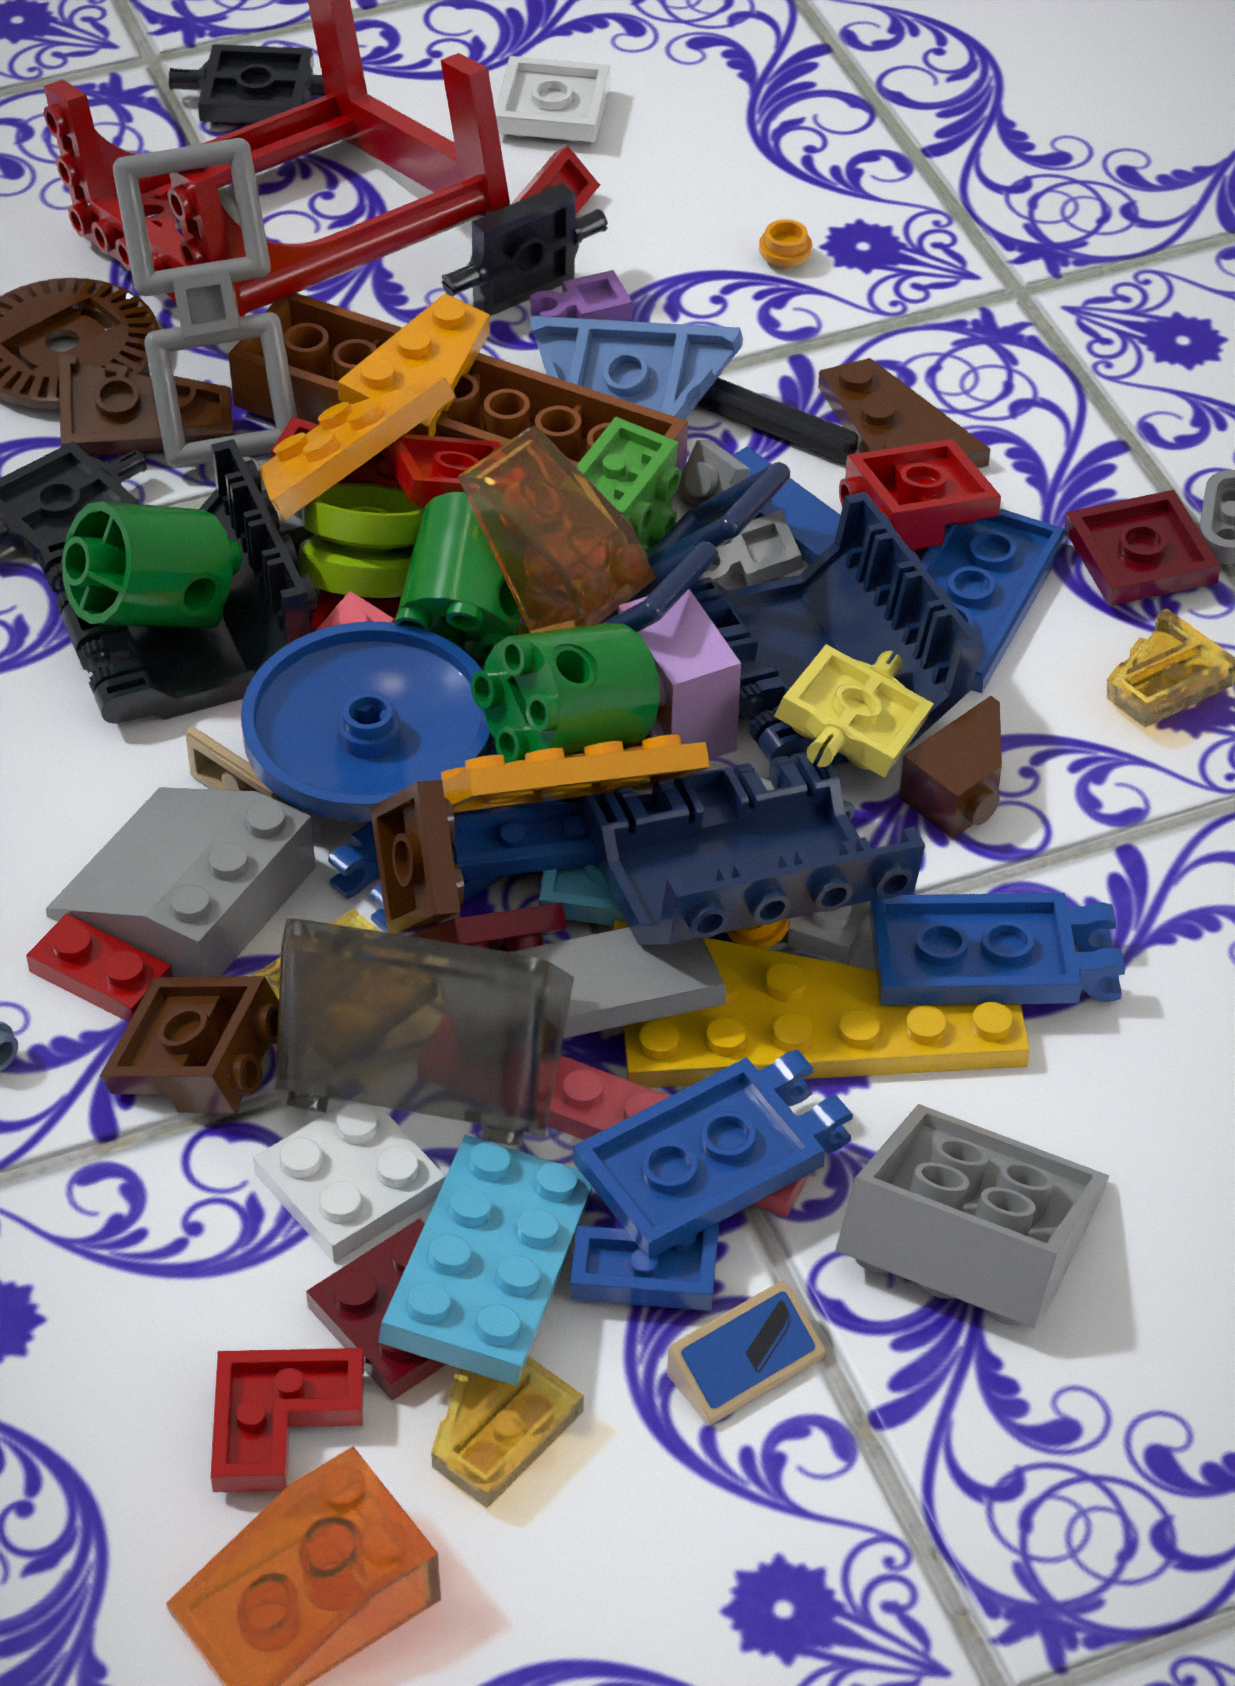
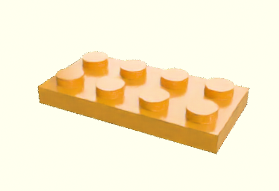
[440,734,710,813]

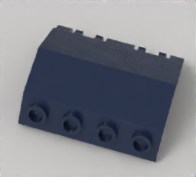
[689,492,983,766]
[579,751,925,945]

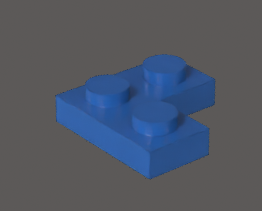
[570,1222,719,1311]

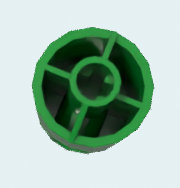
[395,491,542,660]
[62,501,242,629]
[471,623,660,763]

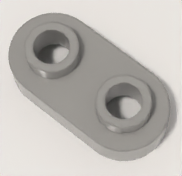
[1199,470,1235,566]

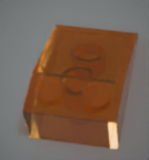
[458,426,656,633]
[166,1446,441,1686]

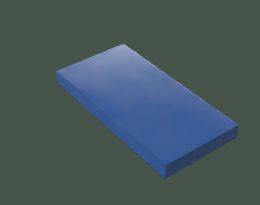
[920,508,1068,693]

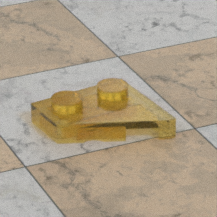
[1107,609,1235,727]
[431,1357,584,1509]

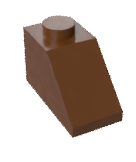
[899,696,1002,839]

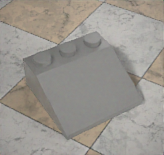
[46,787,316,977]
[835,1104,1110,1328]

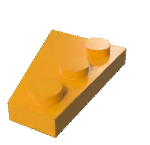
[337,293,490,436]

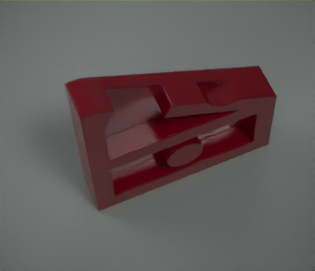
[388,903,568,968]

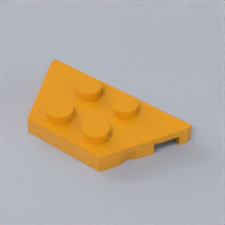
[259,377,456,520]

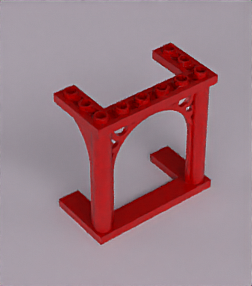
[43,0,510,317]

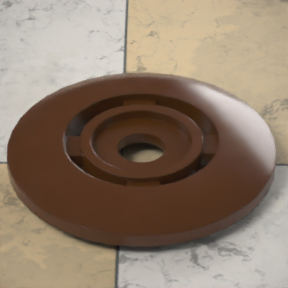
[0,278,159,409]

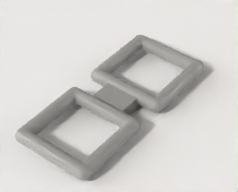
[113,138,298,468]

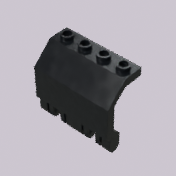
[37,439,317,724]

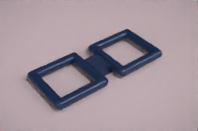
[577,462,790,632]

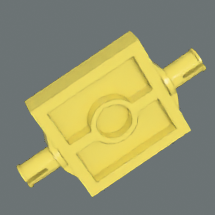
[774,644,934,778]

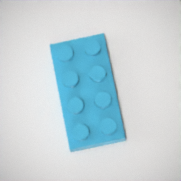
[378,1135,593,1386]

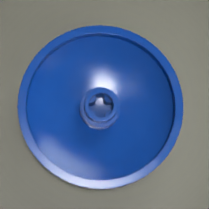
[241,621,494,822]

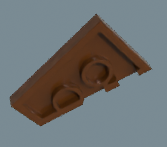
[58,352,234,456]
[818,358,991,468]

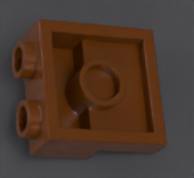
[370,780,464,936]
[100,976,288,1113]

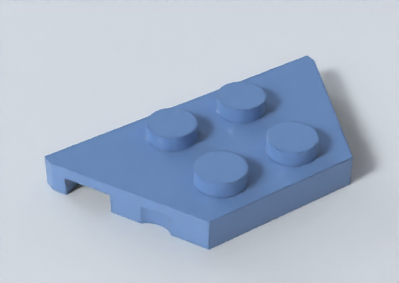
[530,316,743,420]

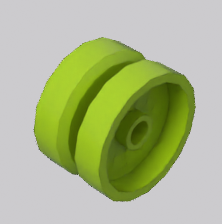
[298,483,424,598]

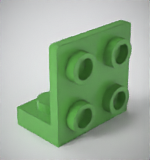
[559,417,682,592]

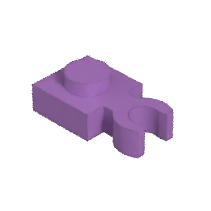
[530,270,633,321]

